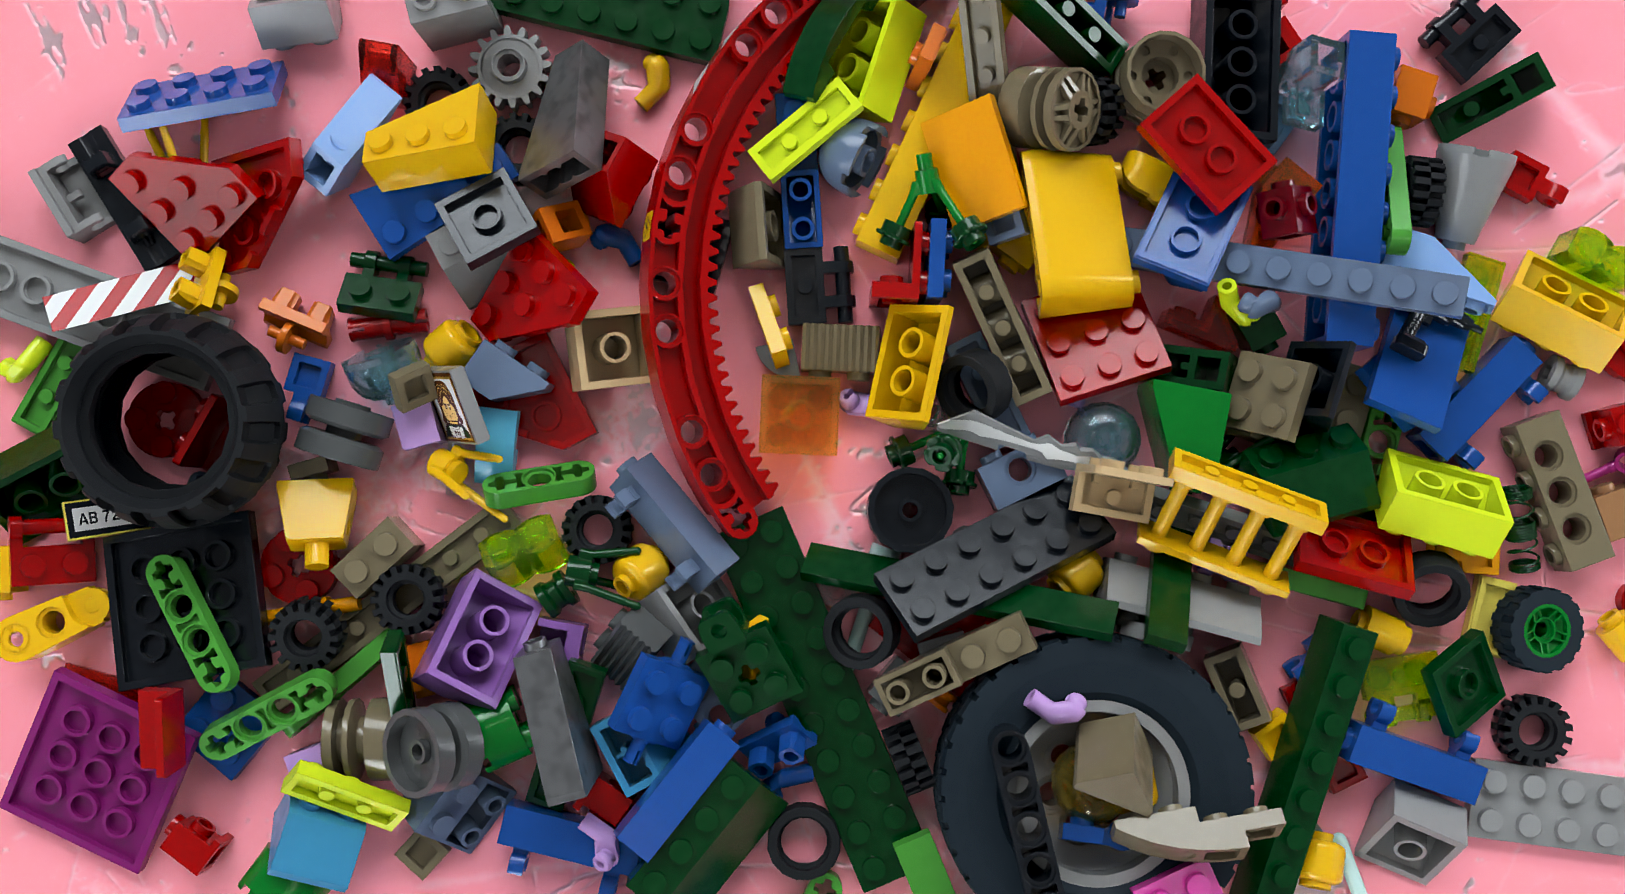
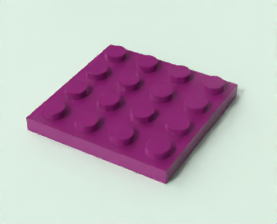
[0,666,202,874]

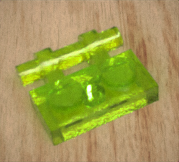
[1361,649,1438,728]

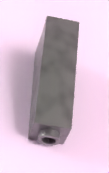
[518,39,610,200]
[513,636,603,807]

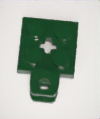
[695,596,804,724]

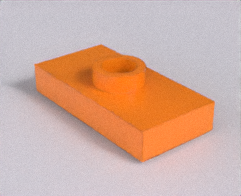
[904,22,947,92]

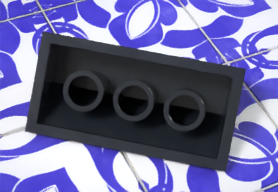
[1190,0,1282,145]

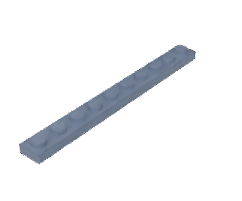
[1125,227,1470,319]

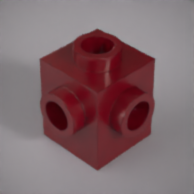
[1256,179,1318,241]

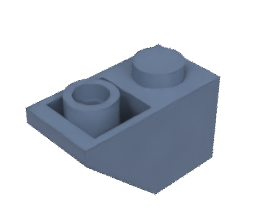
[464,339,555,403]

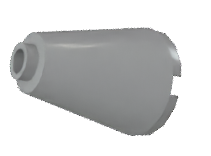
[1434,143,1518,251]

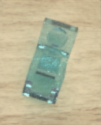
[1279,34,1345,132]

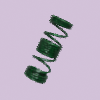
[1502,484,1541,574]

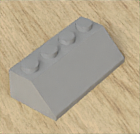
[1093,551,1262,646]

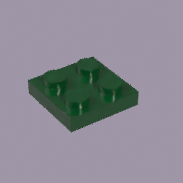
[1420,628,1506,738]

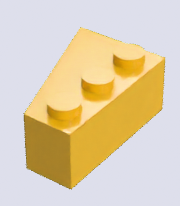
[362,82,497,192]

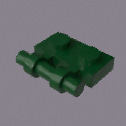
[336,250,429,323]

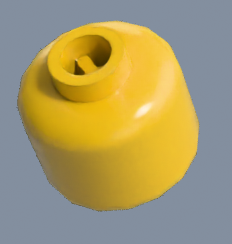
[423,319,482,367]
[612,543,669,601]
[1046,551,1104,596]
[1299,831,1346,891]

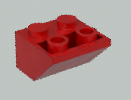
[571,131,658,229]

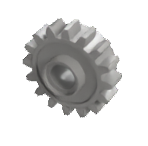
[468,25,552,113]

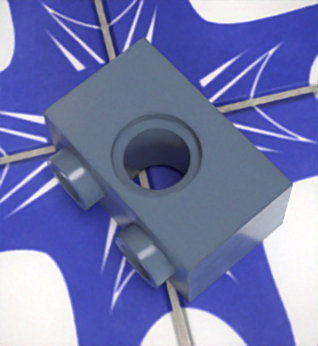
[974,432,1068,511]

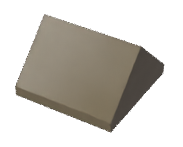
[728,181,785,270]
[1073,712,1153,818]

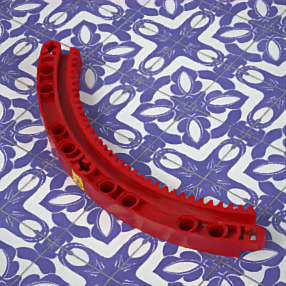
[639,0,822,539]

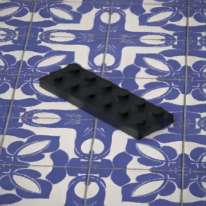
[873,474,1117,644]

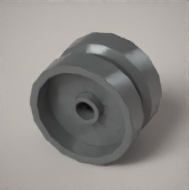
[294,394,394,471]
[382,701,485,799]

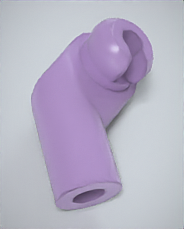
[838,388,870,417]
[1023,689,1087,725]
[578,812,620,872]

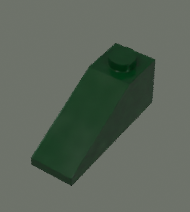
[1430,51,1557,143]
[1140,344,1239,393]

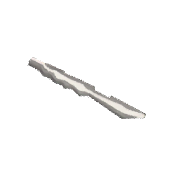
[937,410,1128,471]

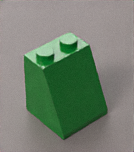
[1137,379,1232,495]

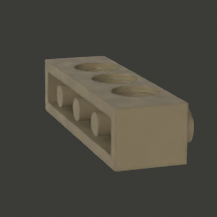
[952,245,1053,407]
[1500,410,1616,572]

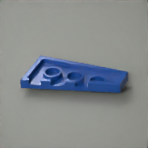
[349,143,519,261]

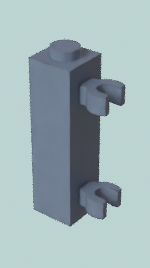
[605,453,740,594]

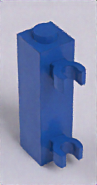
[1405,335,1549,470]
[1339,697,1488,805]
[613,718,740,863]
[497,798,642,894]

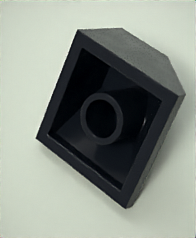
[1286,341,1357,432]

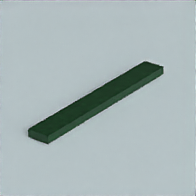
[800,542,1119,642]

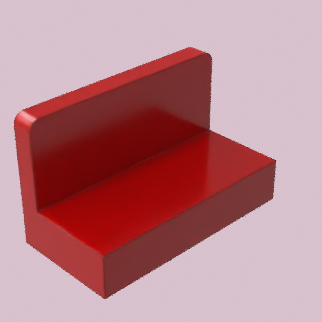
[138,687,186,778]

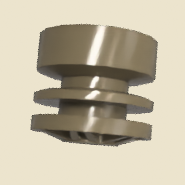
[1108,30,1206,125]
[998,66,1101,152]
[320,697,391,781]

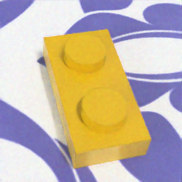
[748,282,794,369]

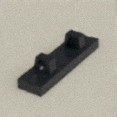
[68,125,182,271]

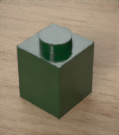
[1222,312,1287,354]

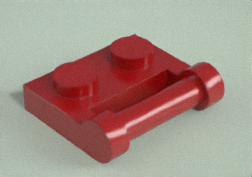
[7,516,97,587]

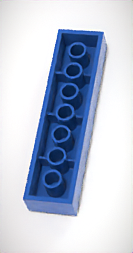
[1303,30,1401,352]

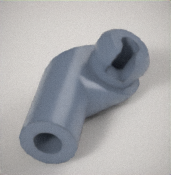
[1238,290,1282,319]

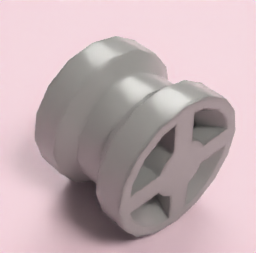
[1536,354,1587,401]

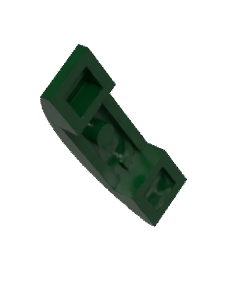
[783,0,879,103]

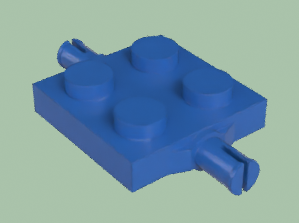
[607,636,710,766]

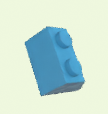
[267,794,366,893]

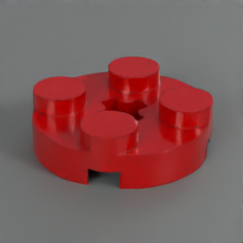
[124,381,203,458]
[261,530,341,603]

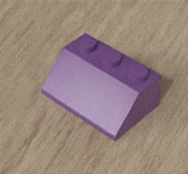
[411,568,543,710]

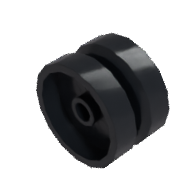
[866,467,954,553]

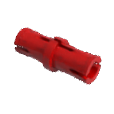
[347,308,430,342]

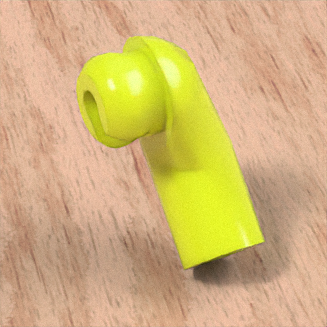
[1217,278,1261,327]
[0,335,53,383]

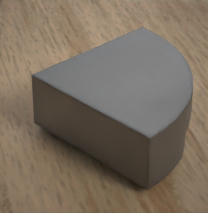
[755,339,801,378]

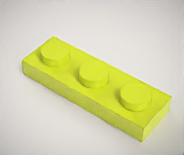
[747,76,864,184]
[280,759,411,832]

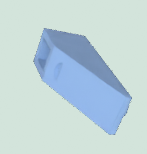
[303,73,403,197]
[1382,229,1497,316]

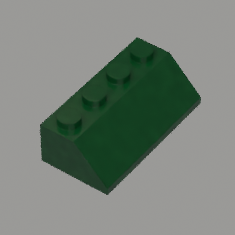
[626,757,789,894]

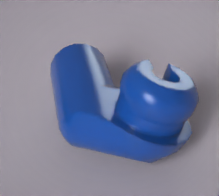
[762,763,814,798]

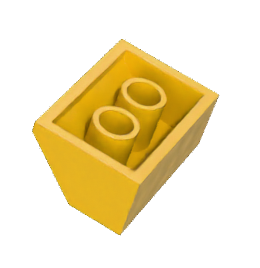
[1490,250,1625,374]
[865,304,954,430]

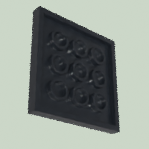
[102,510,273,692]

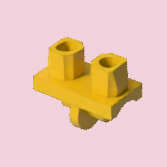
[168,246,240,316]

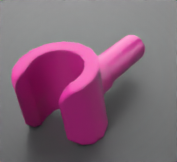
[1584,446,1625,483]

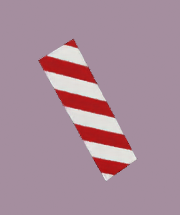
[42,263,195,332]

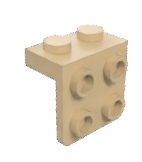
[1068,457,1174,524]

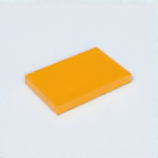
[920,93,1029,228]

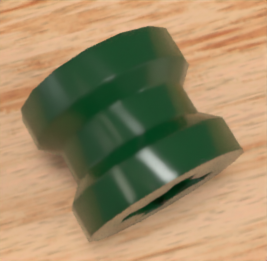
[533,569,580,618]

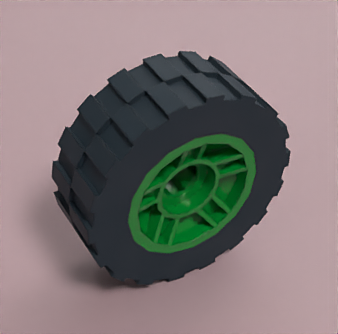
[1490,585,1584,674]

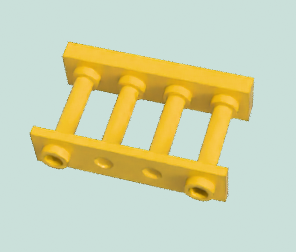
[1136,447,1329,599]

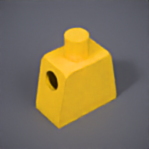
[276,478,357,571]

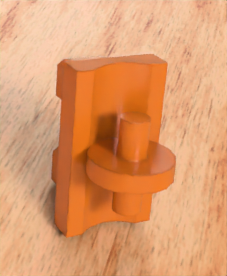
[258,287,335,355]

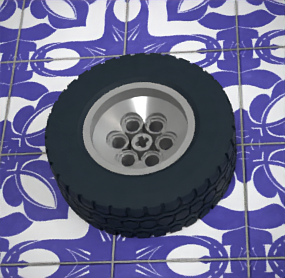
[933,631,1255,894]

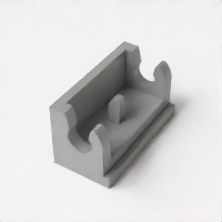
[27,154,116,244]

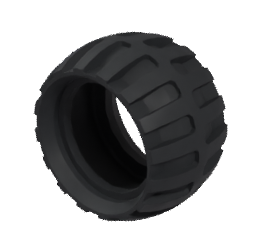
[52,313,288,529]

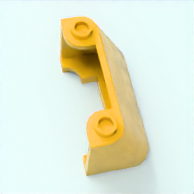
[1018,149,1141,319]

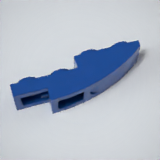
[775,93,823,249]

